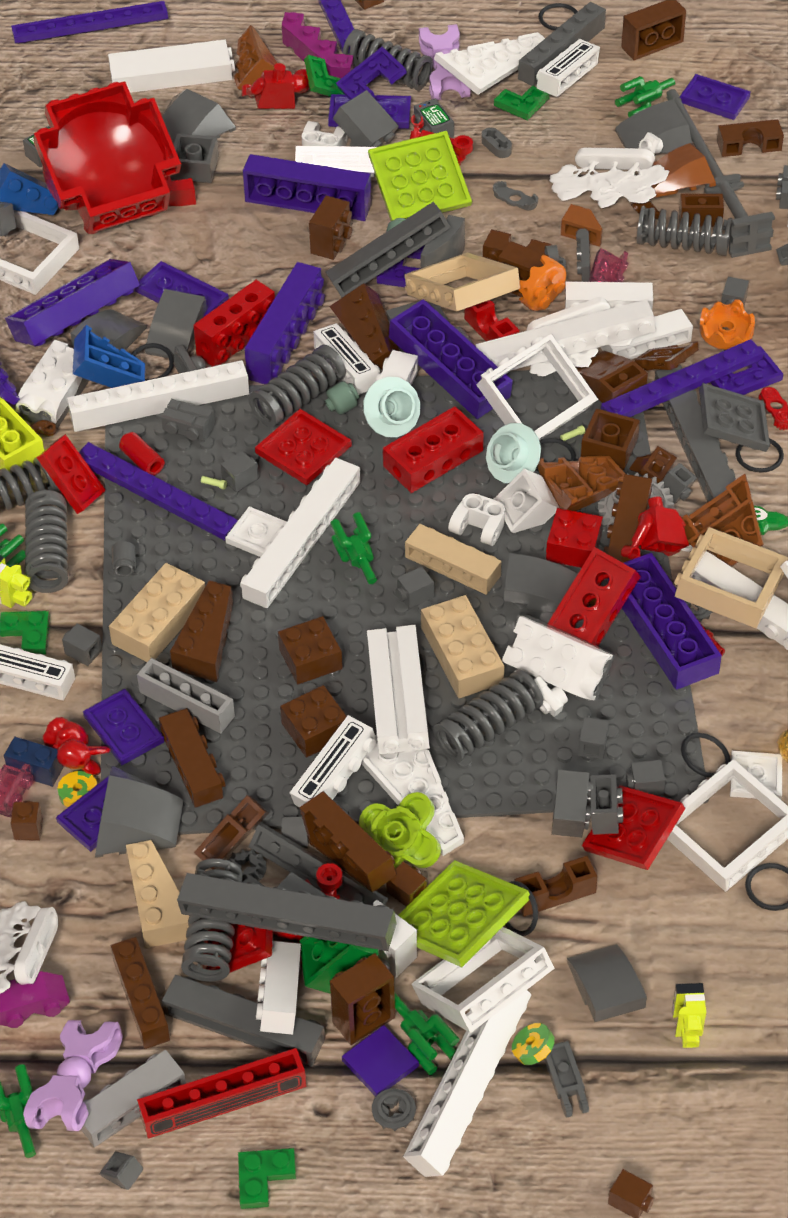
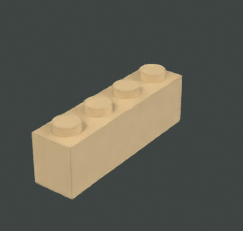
[405,524,501,595]

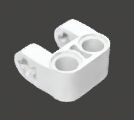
[301,121,348,147]
[448,493,505,546]

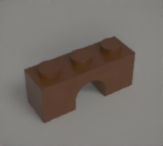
[717,119,784,157]
[483,229,552,262]
[514,856,598,917]

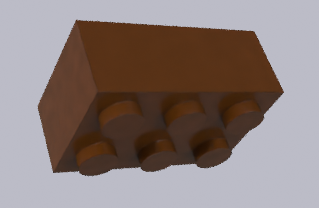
[621,0,686,60]
[330,953,395,1045]

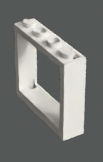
[0,210,79,295]
[477,334,598,441]
[667,759,788,892]
[411,927,555,1033]

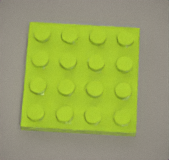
[368,131,472,221]
[398,860,530,968]

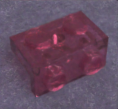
[588,248,629,282]
[0,764,34,818]

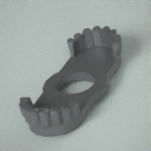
[493,181,538,210]

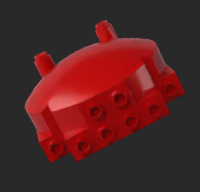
[34,81,181,234]

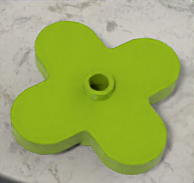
[359,792,441,868]

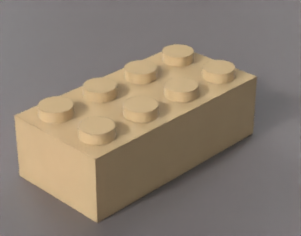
[109,563,205,662]
[421,595,504,699]

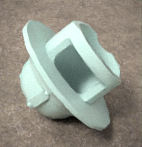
[363,377,420,437]
[486,423,541,484]

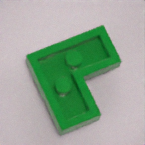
[304,55,344,96]
[494,85,549,121]
[0,611,50,655]
[238,1148,296,1209]

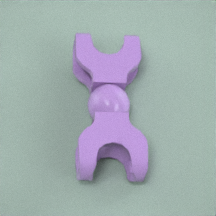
[419,24,471,100]
[23,1020,123,1131]

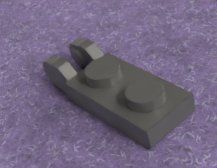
[576,228,591,282]
[544,1041,589,1118]

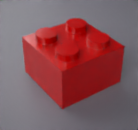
[546,508,603,568]

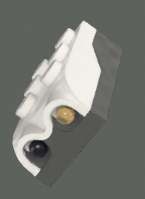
[16,340,90,429]
[502,616,615,700]

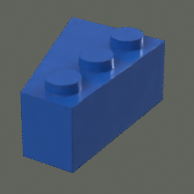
[0,163,59,215]
[72,325,145,388]

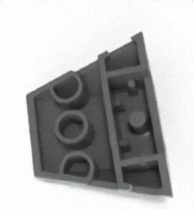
[162,89,236,145]
[615,99,693,156]
[95,766,183,858]

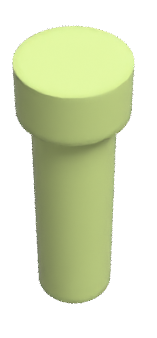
[560,425,586,441]
[201,476,227,490]

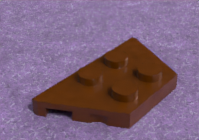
[635,341,699,370]

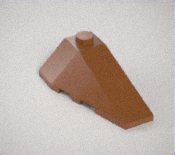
[234,25,277,90]

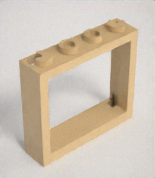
[404,253,520,311]
[674,527,788,629]

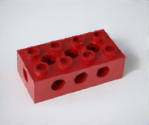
[193,279,275,367]
[383,406,484,493]
[548,547,641,647]

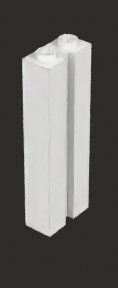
[108,39,235,93]
[367,625,430,754]

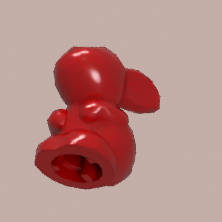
[42,717,110,775]

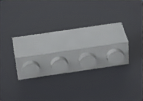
[137,658,235,734]
[81,1050,186,1148]

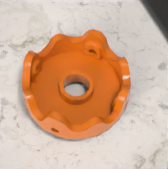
[518,255,566,311]
[700,299,755,350]

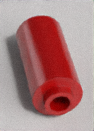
[119,432,165,476]

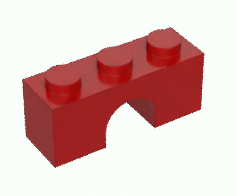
[464,300,520,342]

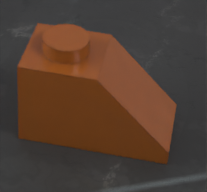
[561,204,602,247]

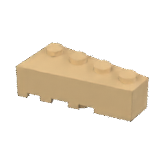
[126,840,189,948]

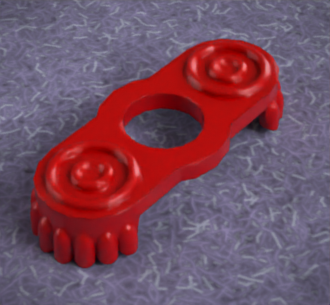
[758,387,788,430]

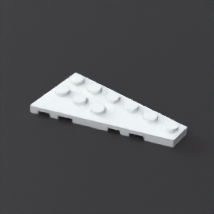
[434,32,545,95]
[361,735,464,856]

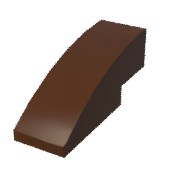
[194,795,269,870]

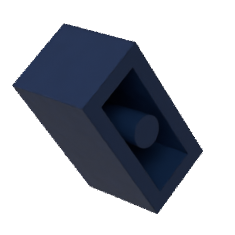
[3,736,64,787]

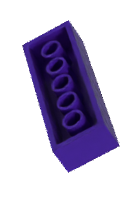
[243,154,371,221]
[5,259,140,347]
[245,262,325,384]
[389,299,513,419]
[608,553,722,690]

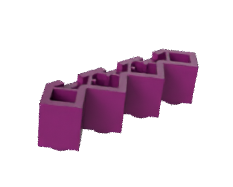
[282,12,354,78]
[0,971,70,1028]

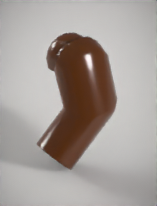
[29,420,57,436]

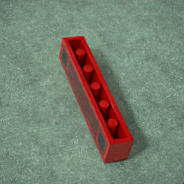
[137,1048,306,1139]

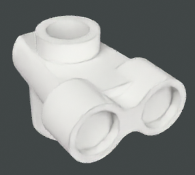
[638,132,663,155]
[528,676,568,717]

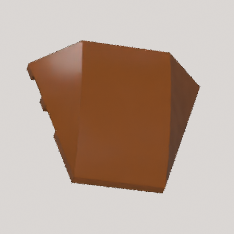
[651,143,716,198]
[537,456,625,511]
[681,474,764,567]

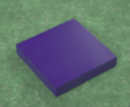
[342,1025,419,1097]

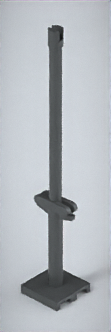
[666,89,775,258]

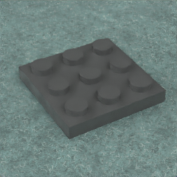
[699,383,770,452]

